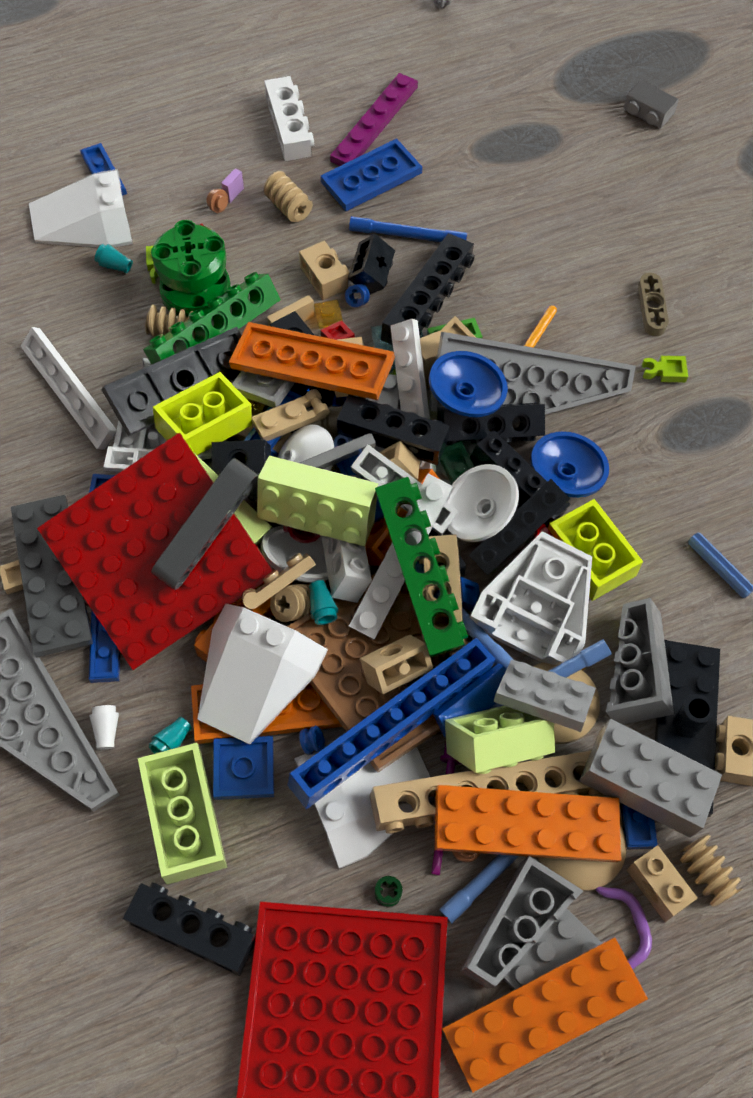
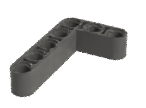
[151,458,259,590]

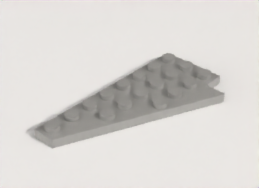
[428,332,636,432]
[0,609,120,812]

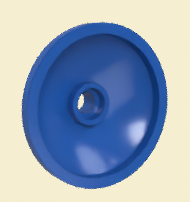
[429,351,508,417]
[530,432,609,498]

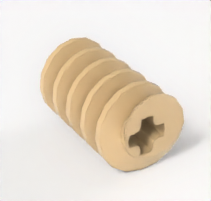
[264,171,313,222]
[145,304,195,339]
[270,583,311,622]
[680,834,744,907]

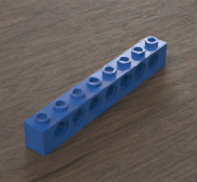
[287,638,496,810]

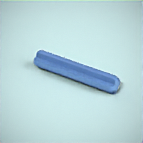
[688,532,753,598]

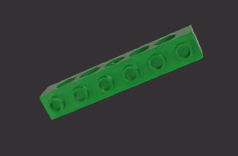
[143,272,281,365]
[375,477,469,657]

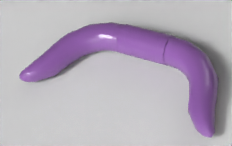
[596,887,652,970]

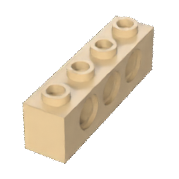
[419,534,465,653]

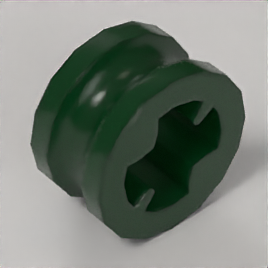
[374,876,403,907]

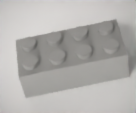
[579,719,722,838]

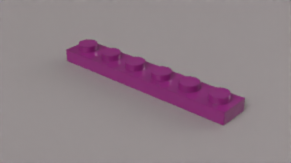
[330,73,418,166]

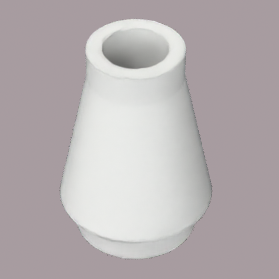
[89,705,119,750]

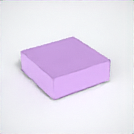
[221,169,244,203]

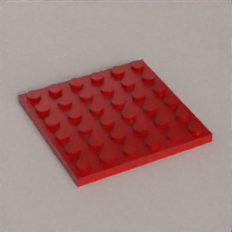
[37,433,273,670]
[236,901,448,1098]

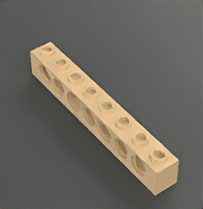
[369,751,604,834]

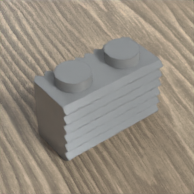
[624,79,679,129]

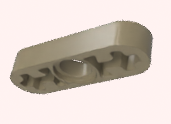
[638,273,669,336]

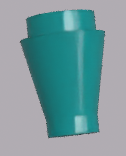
[94,244,133,273]
[309,580,339,625]
[149,717,192,754]

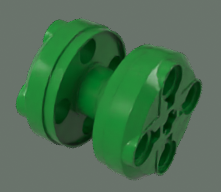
[151,220,231,317]

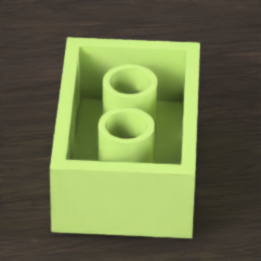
[445,706,555,774]

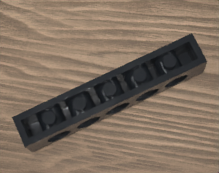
[380,233,475,345]

